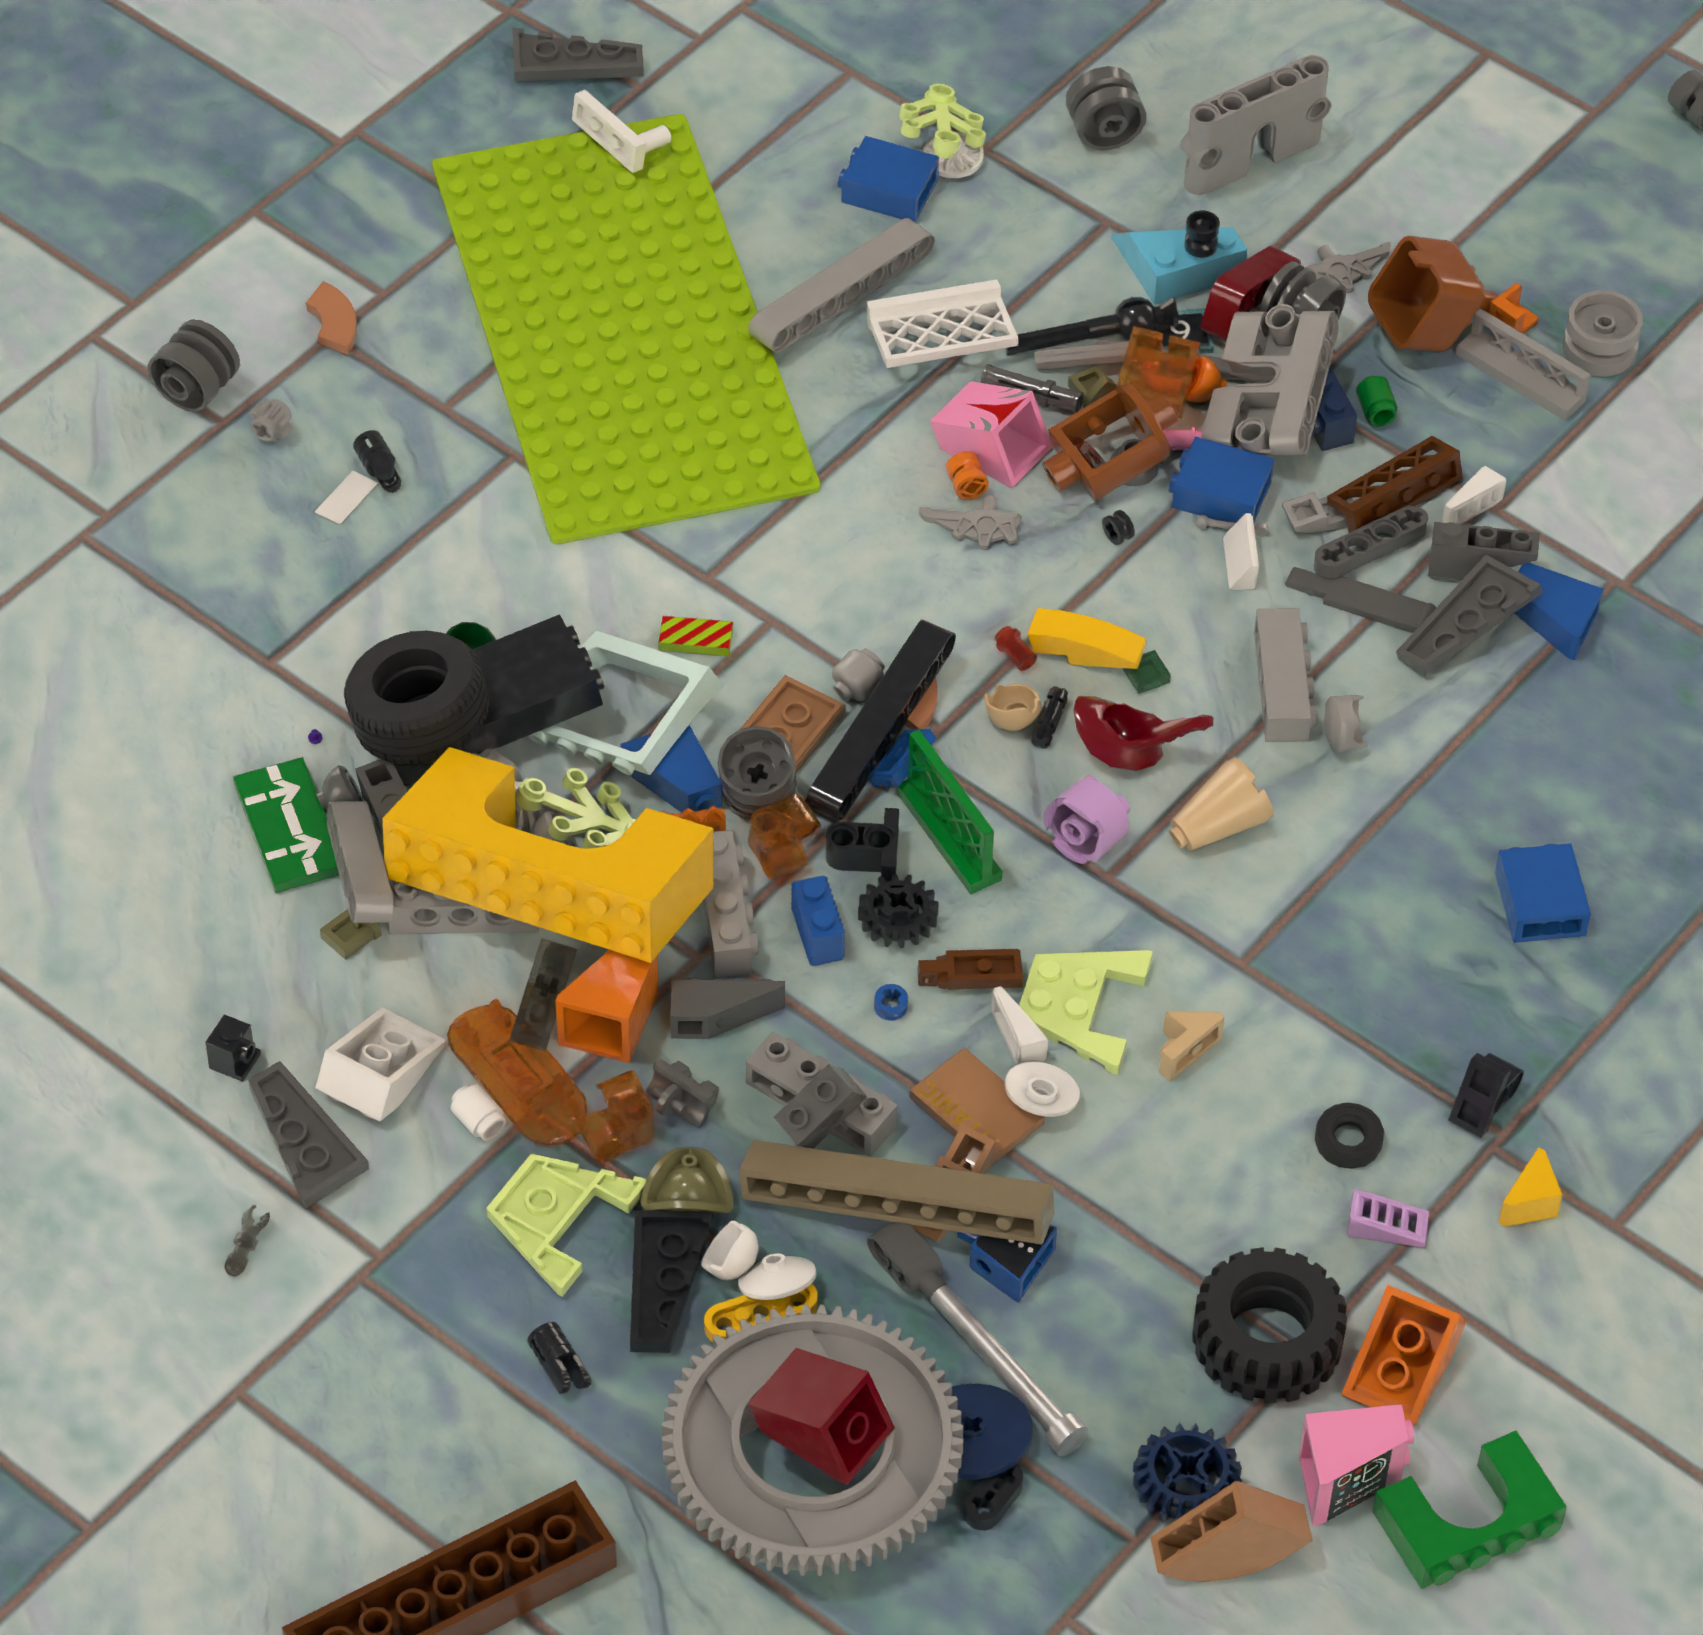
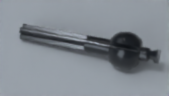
[1006,297,1179,355]

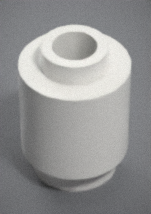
[450,1084,506,1141]

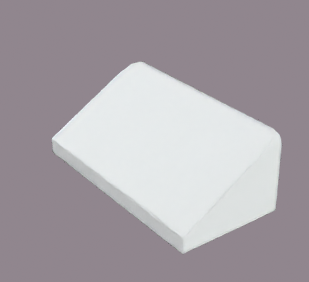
[1223,513,1259,590]

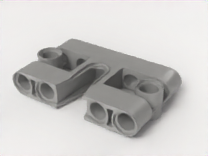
[1180,55,1331,195]
[1201,304,1339,457]

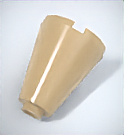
[1169,757,1274,851]

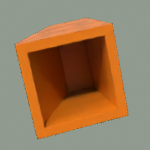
[555,950,659,1063]

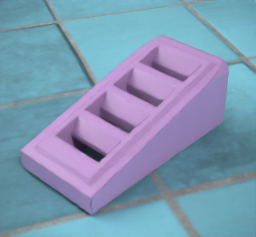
[1347,1190,1429,1248]

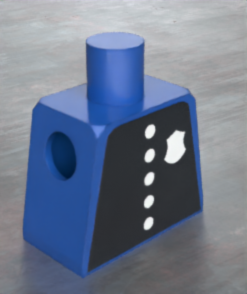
[957,1224,1057,1303]

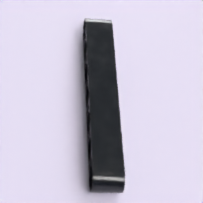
[805,619,956,821]

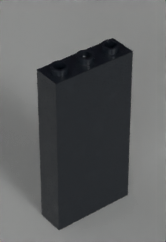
[394,614,605,786]

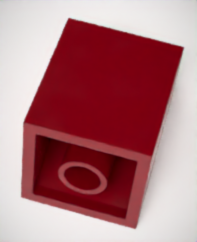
[748,1348,895,1485]

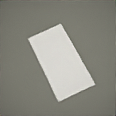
[315,471,378,524]

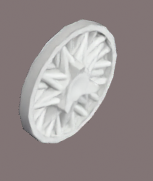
[923,132,983,178]

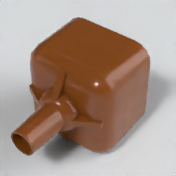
[1368,235,1498,353]

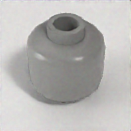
[832,648,885,702]

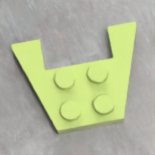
[1019,950,1153,1075]
[486,1154,646,1297]

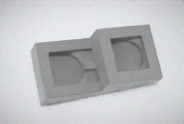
[1282,492,1354,533]

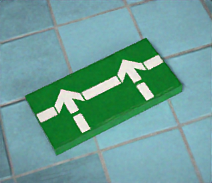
[233,757,339,893]

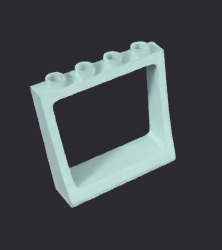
[528,630,723,775]

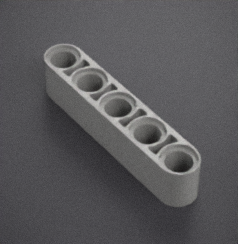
[327,801,393,923]

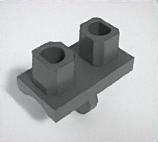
[646,1059,719,1128]

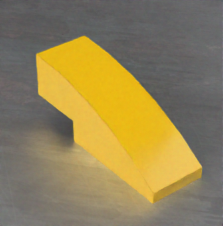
[1028,608,1147,669]

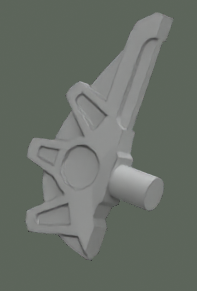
[1305,241,1391,293]
[919,495,1022,550]

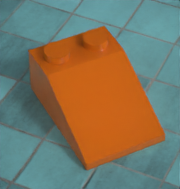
[1341,1285,1467,1426]

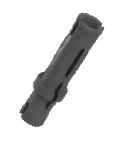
[981,364,1084,413]

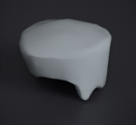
[1324,695,1368,754]

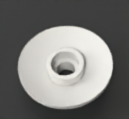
[1004,1062,1080,1117]
[738,1253,817,1300]

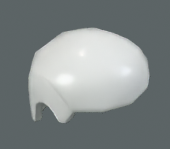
[701,1221,759,1280]

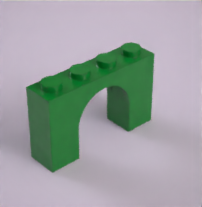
[1372,1430,1567,1589]

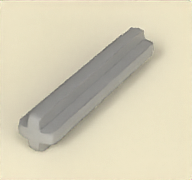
[1035,341,1136,370]

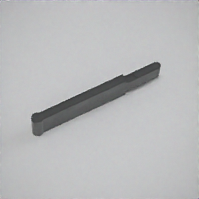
[1285,567,1436,633]

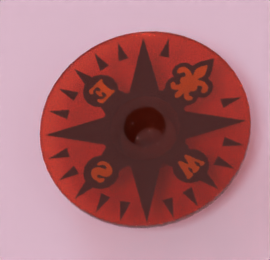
[1074,437,1106,469]

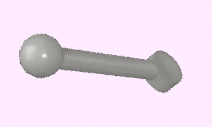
[1196,515,1269,537]

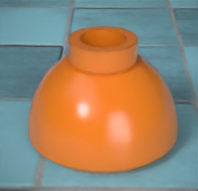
[1183,356,1227,403]

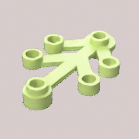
[899,84,986,158]
[515,768,636,848]

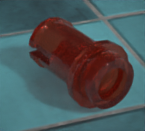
[995,626,1038,671]

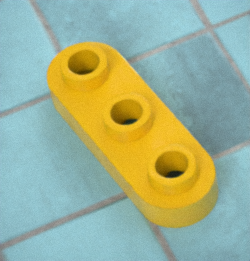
[704,1284,818,1342]

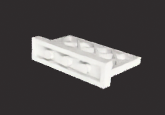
[867,279,1018,368]

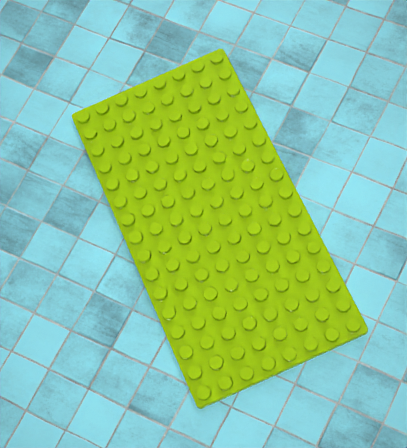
[432,114,820,544]

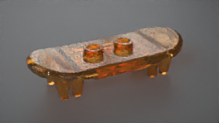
[447,998,588,1146]

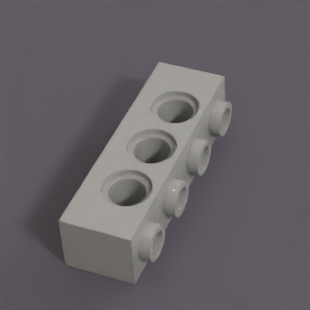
[388,879,539,934]

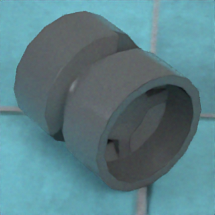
[1668,70,1703,130]

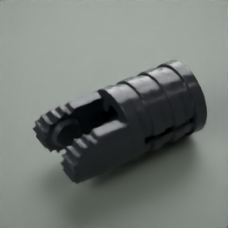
[353,430,401,493]
[527,1322,592,1394]

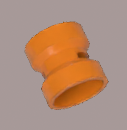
[946,451,989,500]

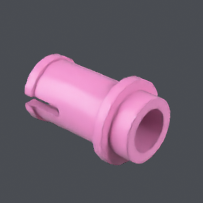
[1163,427,1202,450]

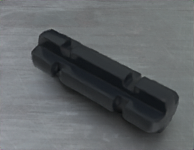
[1031,686,1068,748]

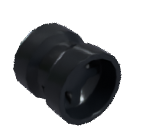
[1184,210,1220,258]

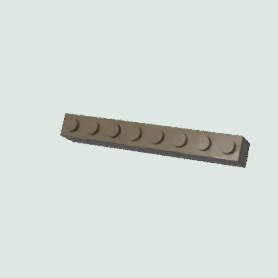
[739,1140,1055,1245]

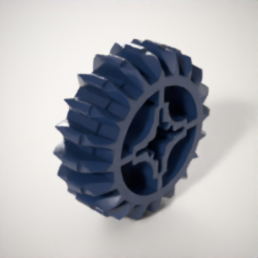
[1133,1422,1242,1524]

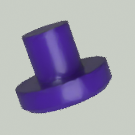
[308,729,323,744]

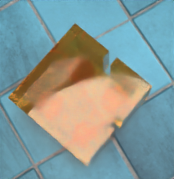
[1117,326,1200,419]

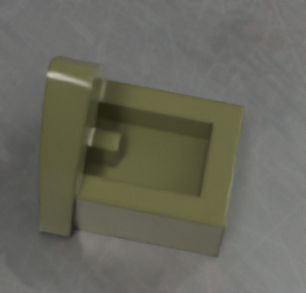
[1068,365,1117,408]
[320,907,382,960]

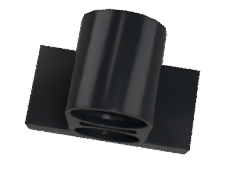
[825,808,899,882]
[1448,1053,1524,1138]

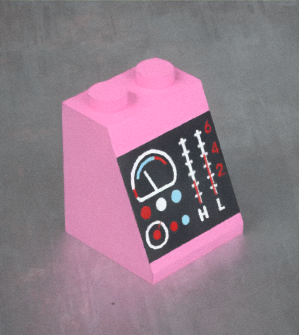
[1299,1404,1414,1526]

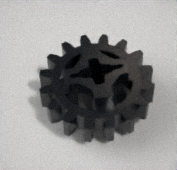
[858,873,939,948]

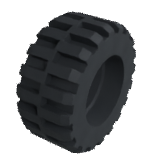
[1192,1247,1347,1403]

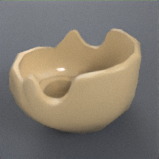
[984,683,1041,732]

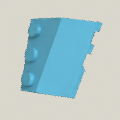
[1112,227,1248,305]

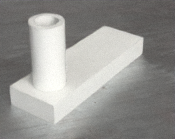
[572,90,671,173]

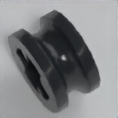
[1102,510,1135,545]

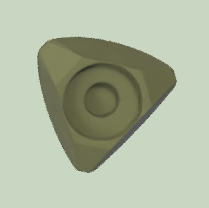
[641,1146,734,1215]

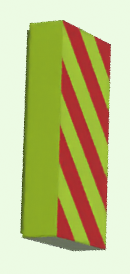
[658,616,733,657]

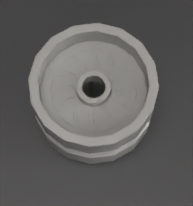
[1563,290,1643,377]

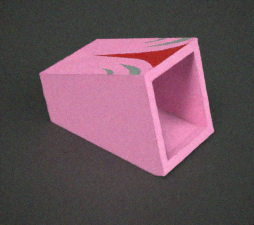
[930,381,1053,487]

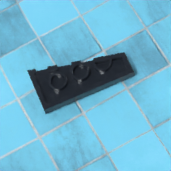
[630,1210,713,1353]

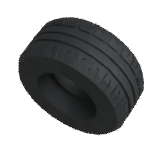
[344,630,490,765]

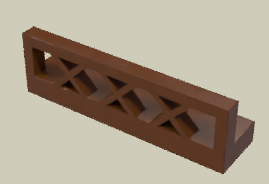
[1327,436,1463,533]

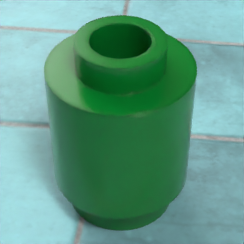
[1356,376,1398,427]

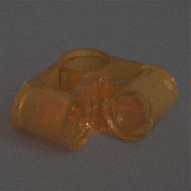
[748,794,821,881]
[578,1070,655,1162]

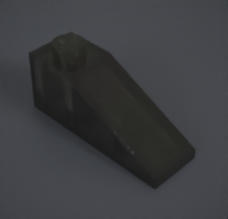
[509,938,577,1052]

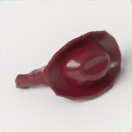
[1073,696,1214,771]

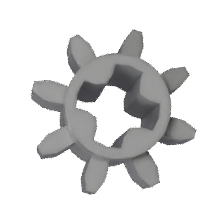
[249,399,293,442]

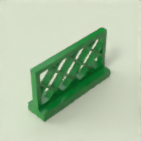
[897,730,1003,895]

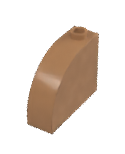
[1150,1481,1313,1582]

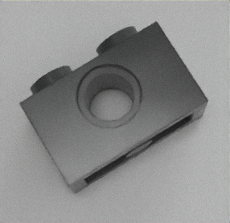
[774,1064,867,1149]

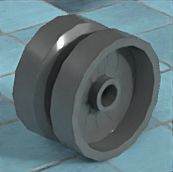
[1065,66,1147,151]

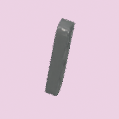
[1314,506,1429,579]

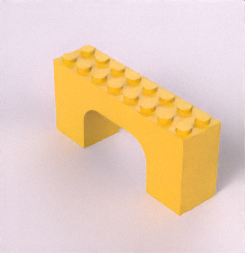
[382,747,713,963]

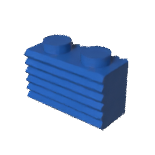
[791,875,845,966]

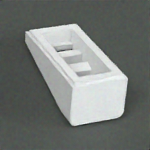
[1442,466,1506,524]
[991,986,1048,1065]

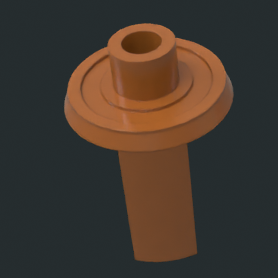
[1042,384,1178,501]

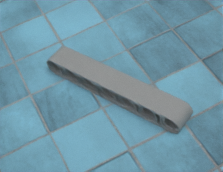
[748,218,935,353]

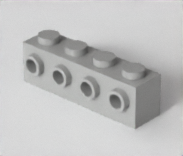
[703,830,758,979]
[746,1031,898,1157]

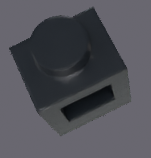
[205,1014,261,1082]

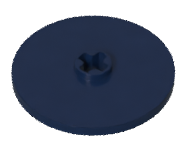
[952,1383,1033,1480]

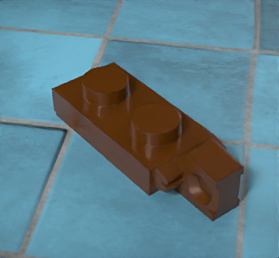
[917,949,1023,990]

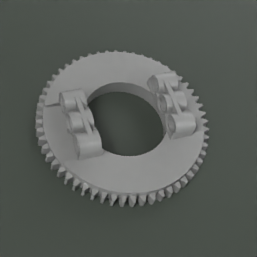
[662,1305,963,1576]

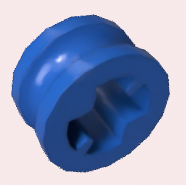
[874,984,908,1021]

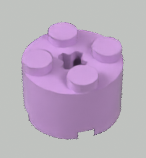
[1043,775,1130,864]

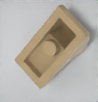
[1159,1011,1225,1082]

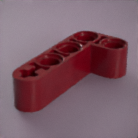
[1200,246,1301,343]

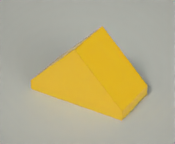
[1499,1147,1562,1227]

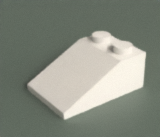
[315,1007,446,1121]

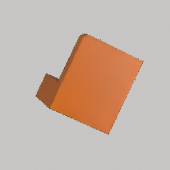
[1489,283,1538,343]

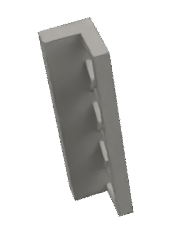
[1456,308,1591,421]

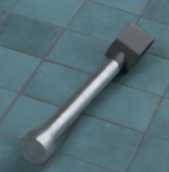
[867,1222,1089,1456]

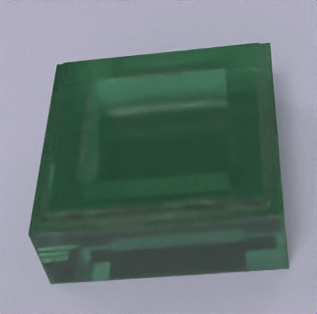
[1122,650,1171,694]

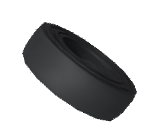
[1315,1102,1384,1169]

